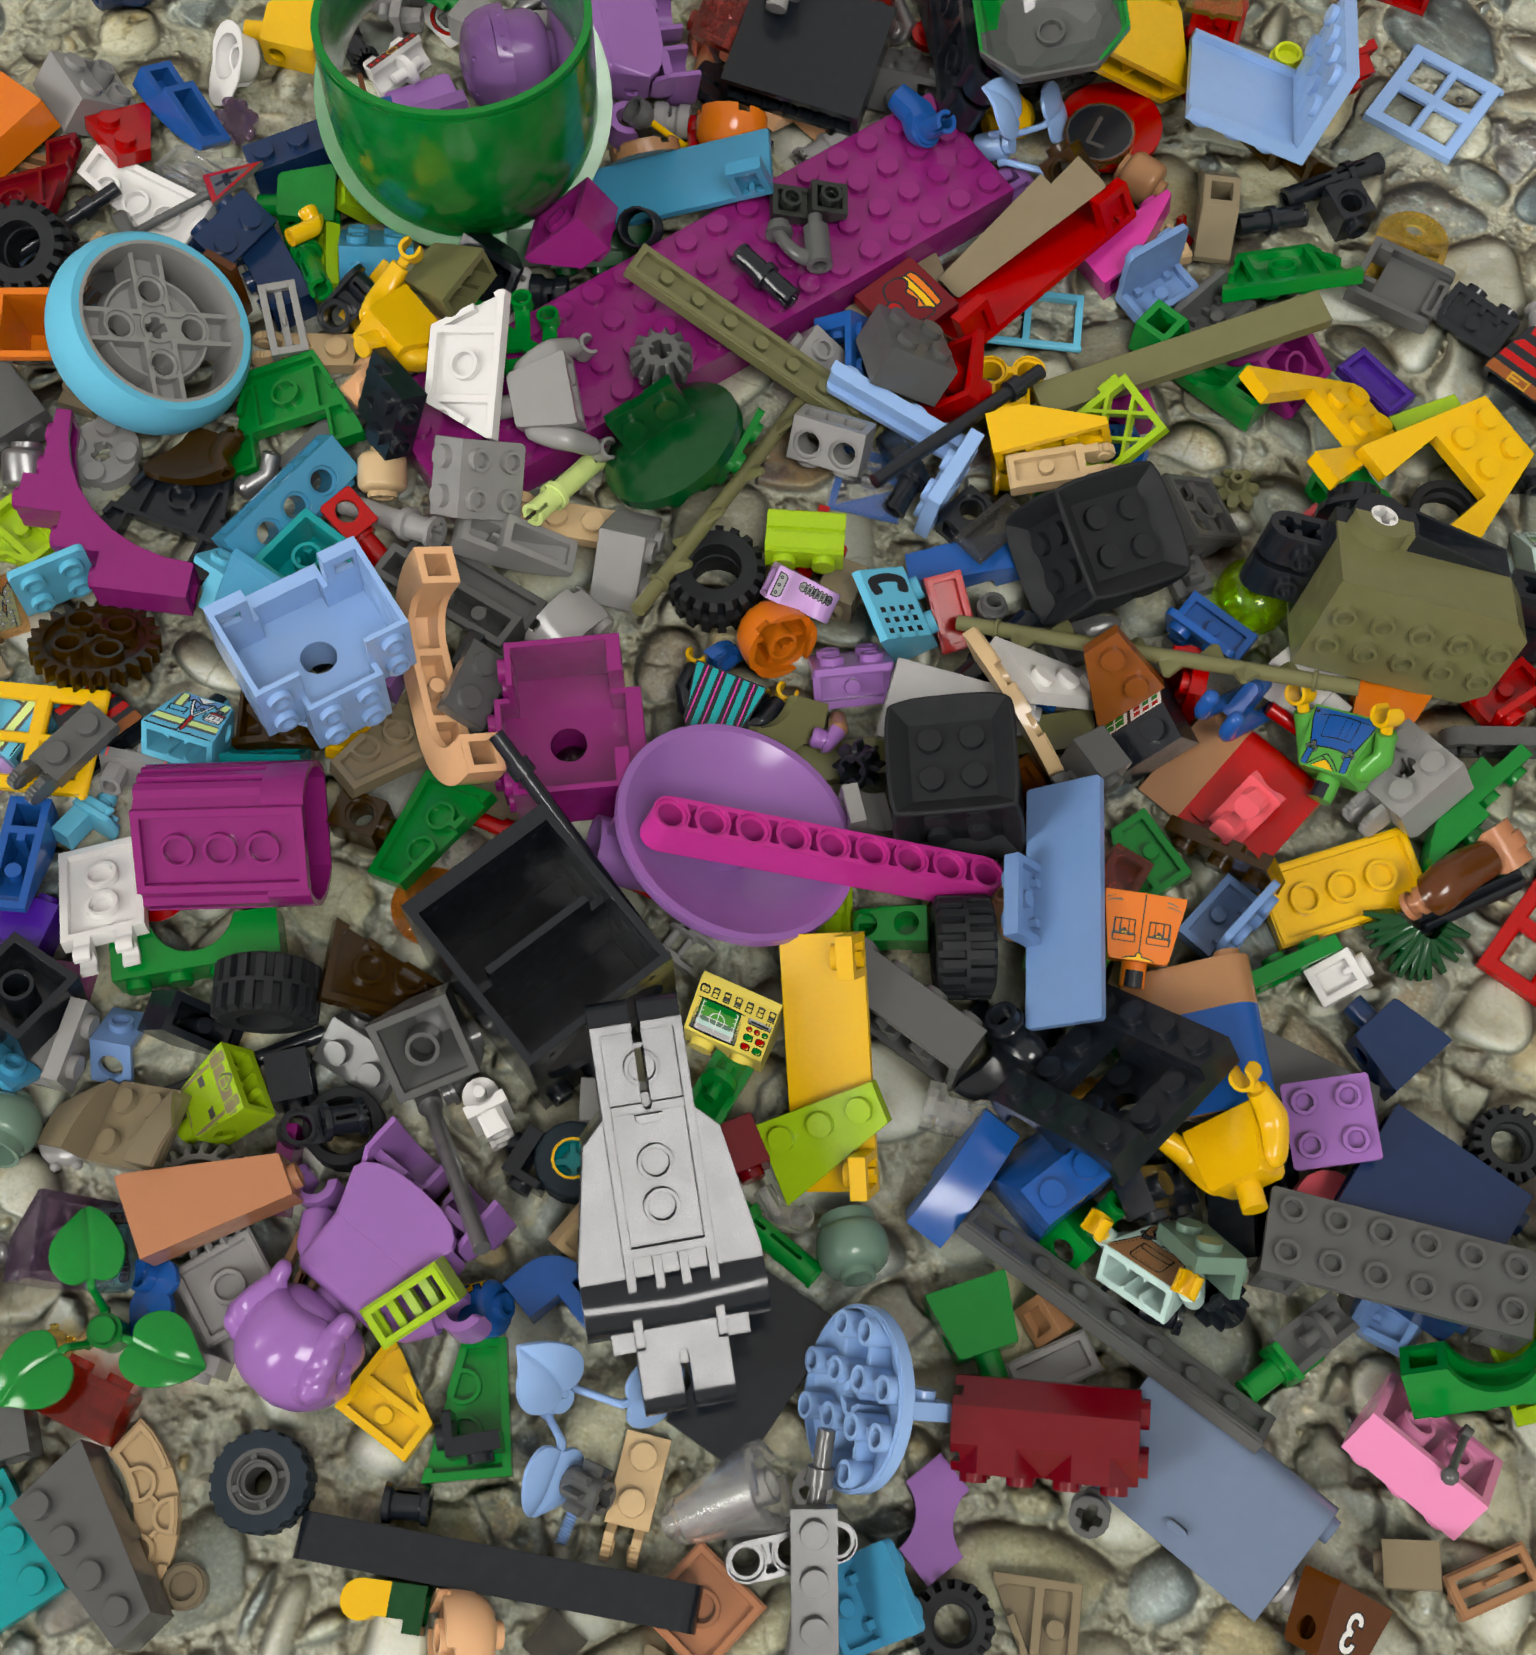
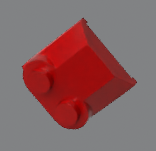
[916,328,992,423]

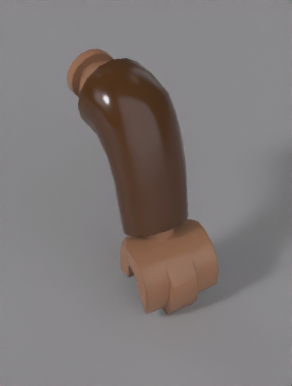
[1399,817,1533,921]

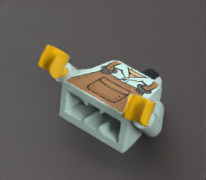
[1080,1207,1206,1325]

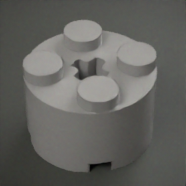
[524,585,614,641]

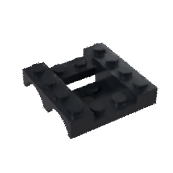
[988,983,1240,1187]

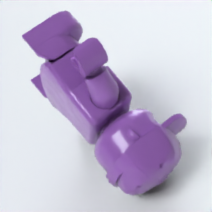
[459,0,702,150]

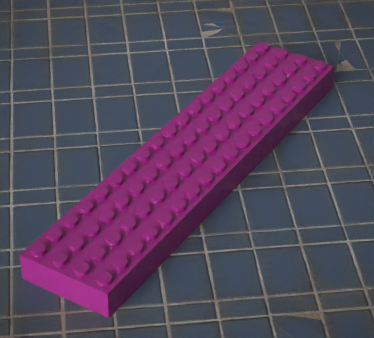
[406,93,1014,525]

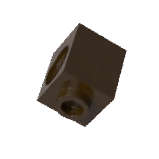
[1039,138,1100,183]
[326,788,396,852]

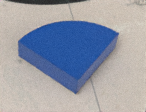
[703,640,743,672]

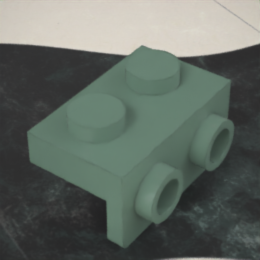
[1156,1217,1248,1300]

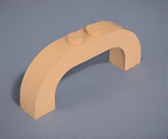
[396,546,507,786]

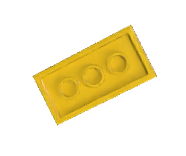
[1256,827,1423,951]

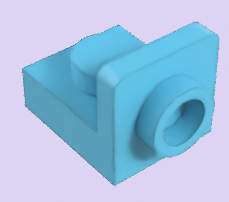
[193,548,231,610]

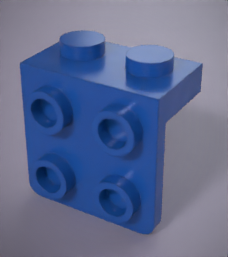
[1165,590,1258,674]

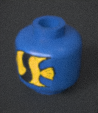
[457,1279,515,1340]

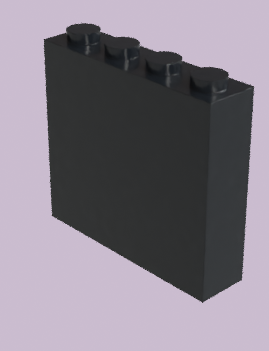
[720,0,897,136]

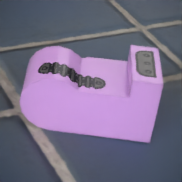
[760,561,841,624]

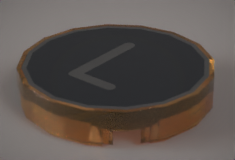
[1063,102,1136,170]

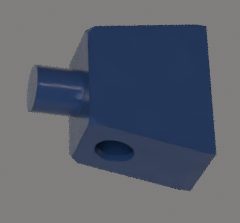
[1342,995,1452,1101]

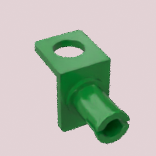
[1039,1190,1125,1270]
[1235,1341,1325,1403]

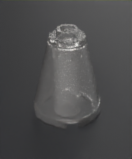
[661,1438,793,1545]

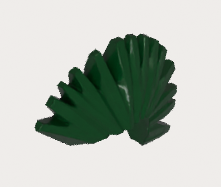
[1362,908,1471,982]

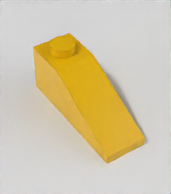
[985,404,1112,471]

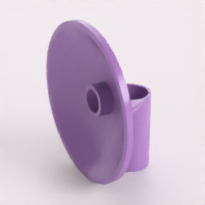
[586,724,850,947]

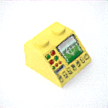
[684,970,783,1073]

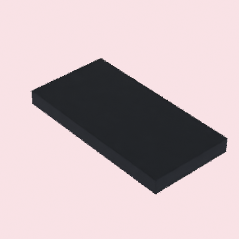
[666,1272,832,1475]

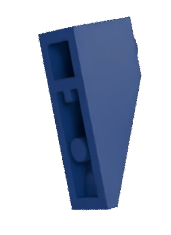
[0,795,60,913]

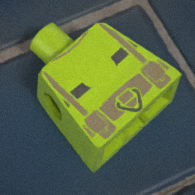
[177,1042,276,1145]

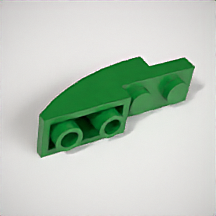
[1418,744,1533,873]

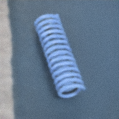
[554,1512,577,1545]

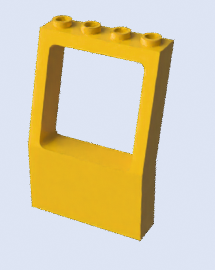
[1094,0,1188,104]

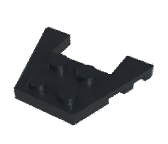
[100,451,234,585]

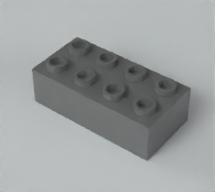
[847,931,987,1092]

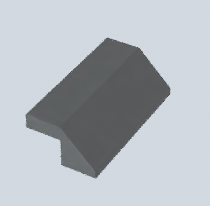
[374,540,548,651]

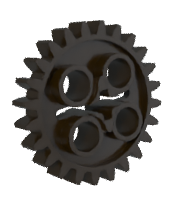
[27,601,163,693]

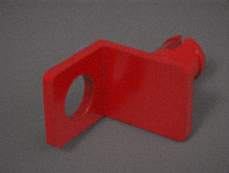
[320,486,388,567]

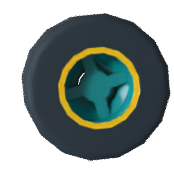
[534,1121,588,1205]

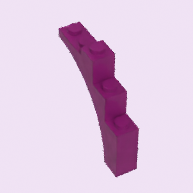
[12,408,201,616]

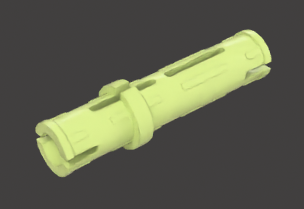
[522,455,606,526]

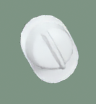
[208,20,260,107]

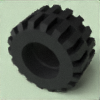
[0,199,81,287]
[669,525,765,633]
[929,894,998,1000]
[210,951,322,1034]

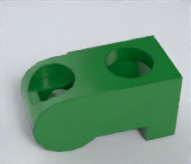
[852,905,930,953]

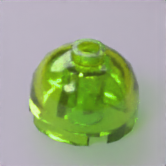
[1210,557,1287,635]

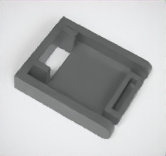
[1343,235,1456,334]

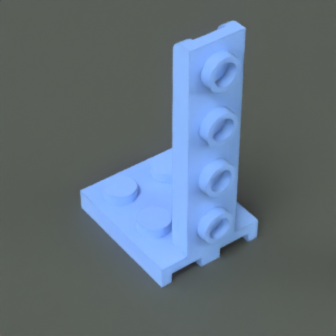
[826,360,985,539]

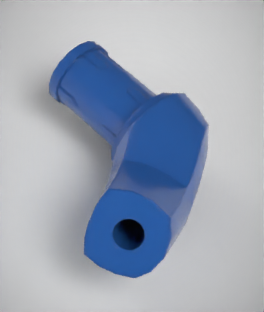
[887,84,957,148]

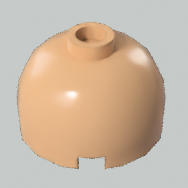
[427,1588,505,1655]

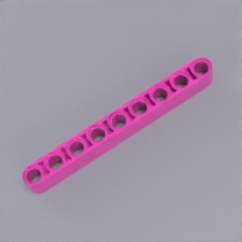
[639,796,1003,902]

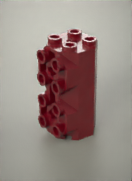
[950,1373,1151,1497]

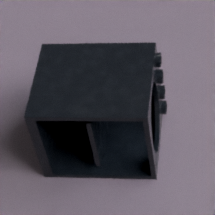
[401,802,677,1110]

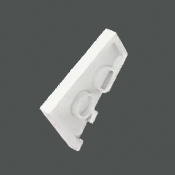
[989,636,1094,710]

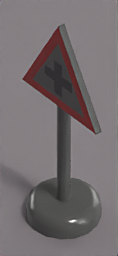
[112,161,264,232]

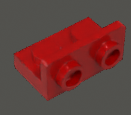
[1161,645,1209,725]

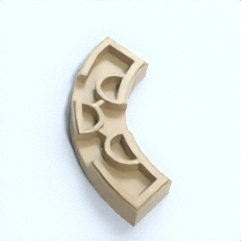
[962,627,1064,778]
[108,1418,182,1583]

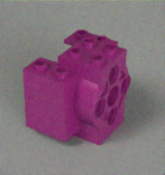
[487,633,647,822]

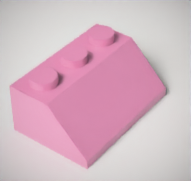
[1341,1371,1503,1541]

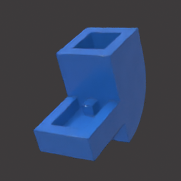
[502,1255,586,1331]

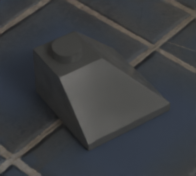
[365,982,480,1104]

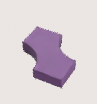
[898,1453,969,1587]

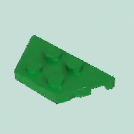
[1221,243,1364,303]

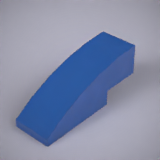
[132,60,231,151]
[905,1108,1020,1248]

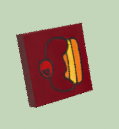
[854,256,959,325]

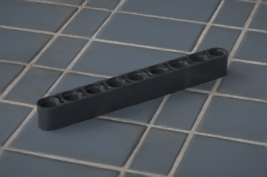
[292,1510,704,1635]

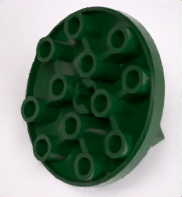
[603,374,744,509]

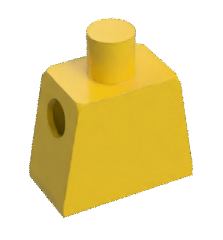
[243,0,316,75]

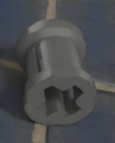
[1068,1487,1112,1539]

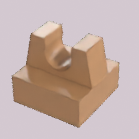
[1014,1294,1076,1349]

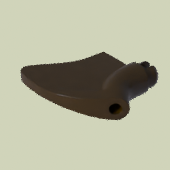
[142,426,245,485]

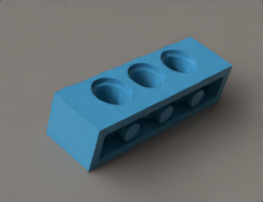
[211,435,357,559]

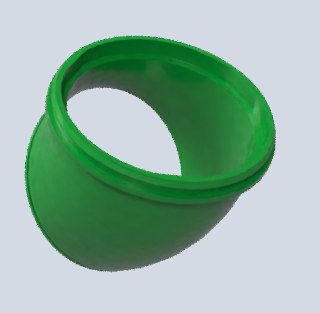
[310,0,613,246]

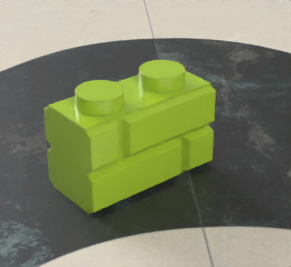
[765,509,847,574]

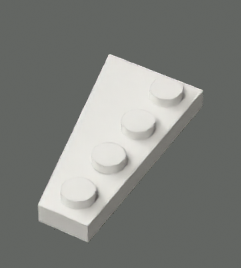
[77,144,217,245]

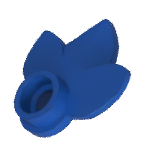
[129,1258,180,1336]

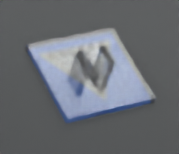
[825,443,900,525]

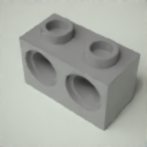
[786,403,877,478]

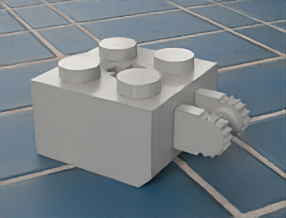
[1341,718,1474,838]

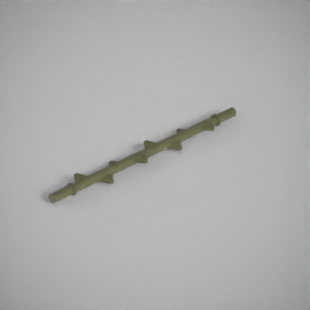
[631,395,808,616]
[955,615,1361,696]

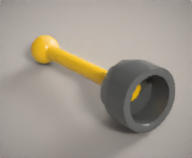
[623,96,687,148]

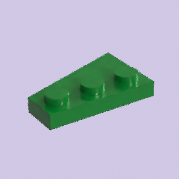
[367,770,498,891]
[420,1337,514,1485]

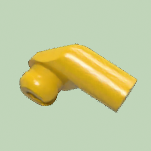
[284,204,325,247]

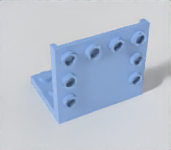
[1185,0,1360,166]

